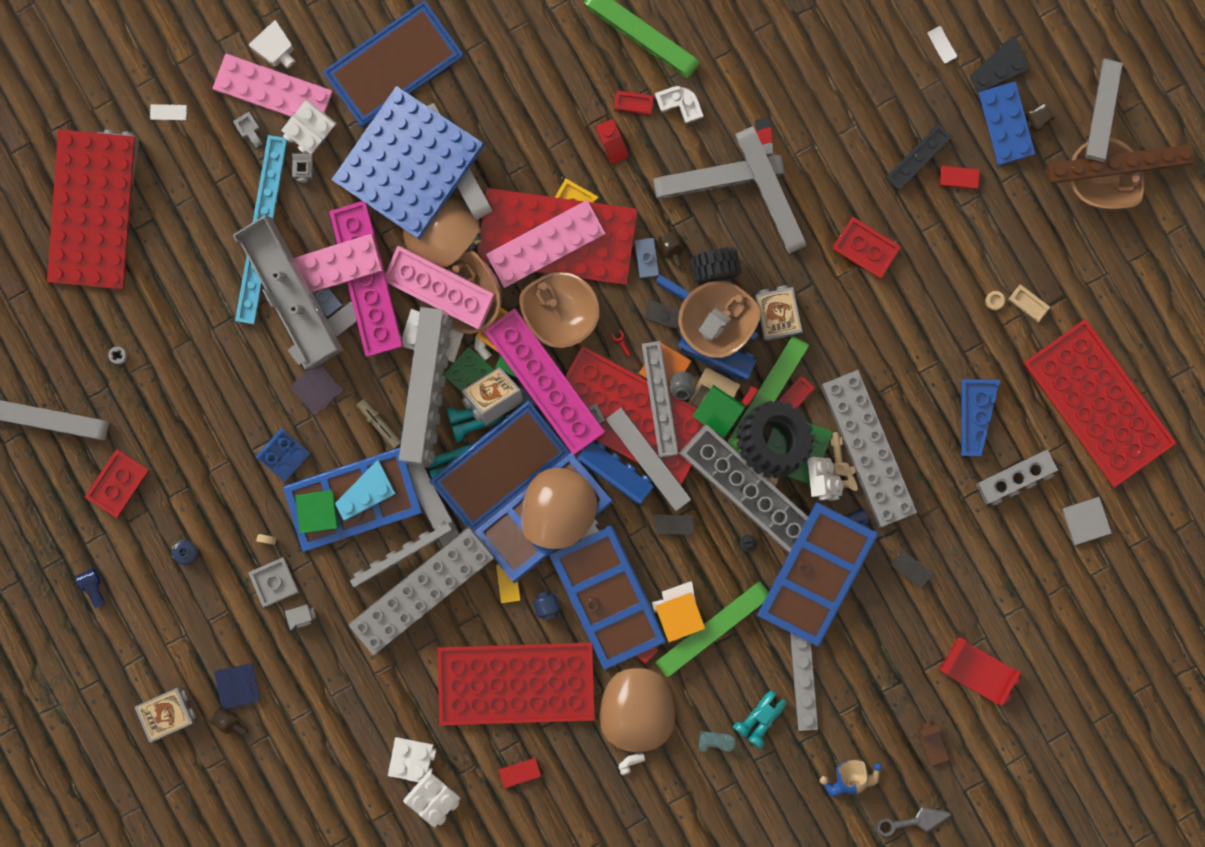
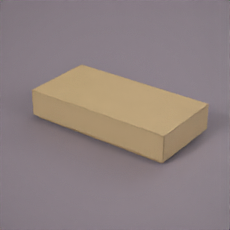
[1008,284,1050,323]

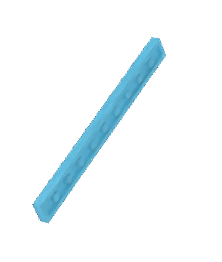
[235,135,288,325]

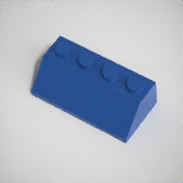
[677,337,757,383]
[578,441,654,506]

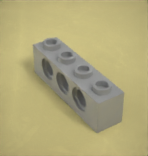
[976,449,1058,506]

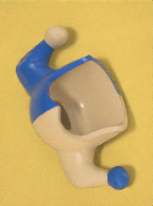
[820,760,882,797]

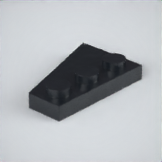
[970,35,1030,94]

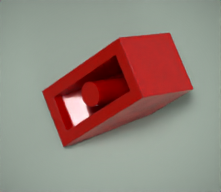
[596,119,629,165]

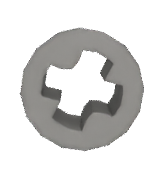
[108,347,127,365]

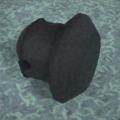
[740,535,757,552]

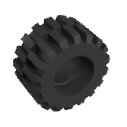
[690,248,742,284]

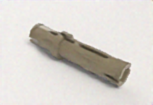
[356,398,401,449]

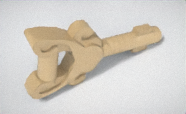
[830,432,858,491]

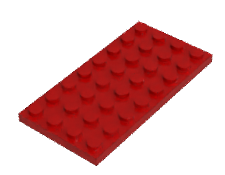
[47,129,136,289]
[477,188,637,285]
[1023,319,1176,488]
[565,346,704,486]
[437,643,595,725]

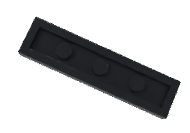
[885,124,952,191]

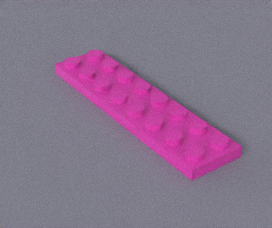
[329,201,404,357]
[484,308,605,455]

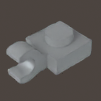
[233,112,262,148]

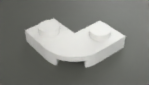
[655,86,703,124]

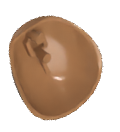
[1070,138,1144,210]
[403,195,479,267]
[436,251,502,334]
[519,272,599,348]
[678,281,761,358]
[521,468,597,549]
[599,668,675,752]

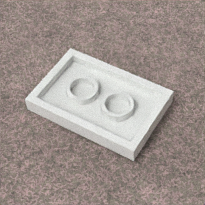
[402,309,464,363]

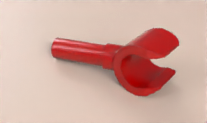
[612,330,631,357]

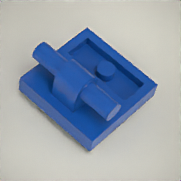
[256,428,310,482]

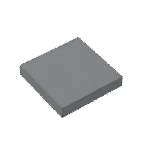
[1062,497,1111,545]
[248,557,299,608]

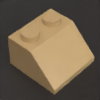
[688,367,740,408]

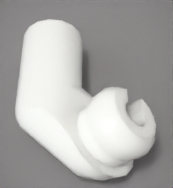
[474,337,492,361]
[618,752,645,775]

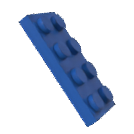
[979,81,1036,166]

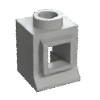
[292,154,314,183]
[698,308,731,340]
[285,605,316,630]

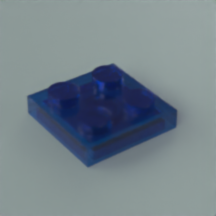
[214,663,261,709]

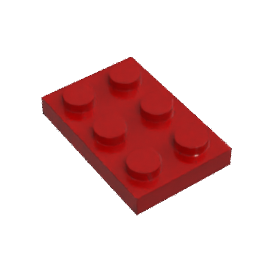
[832,216,901,279]
[85,449,150,518]

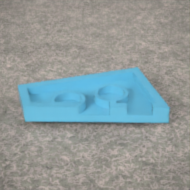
[335,460,396,521]

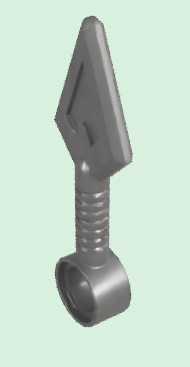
[876,807,951,836]

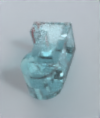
[698,731,735,752]

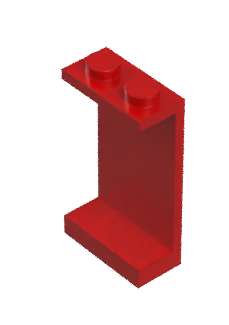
[939,637,1021,706]

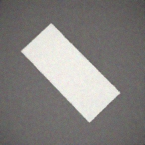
[150,105,186,120]

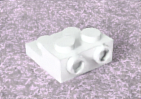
[281,99,337,154]
[808,457,843,501]
[388,737,436,782]
[403,771,460,828]

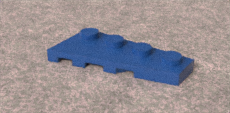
[961,379,1000,457]

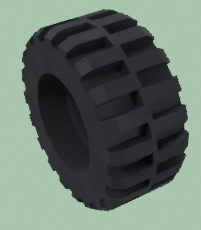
[736,400,814,478]

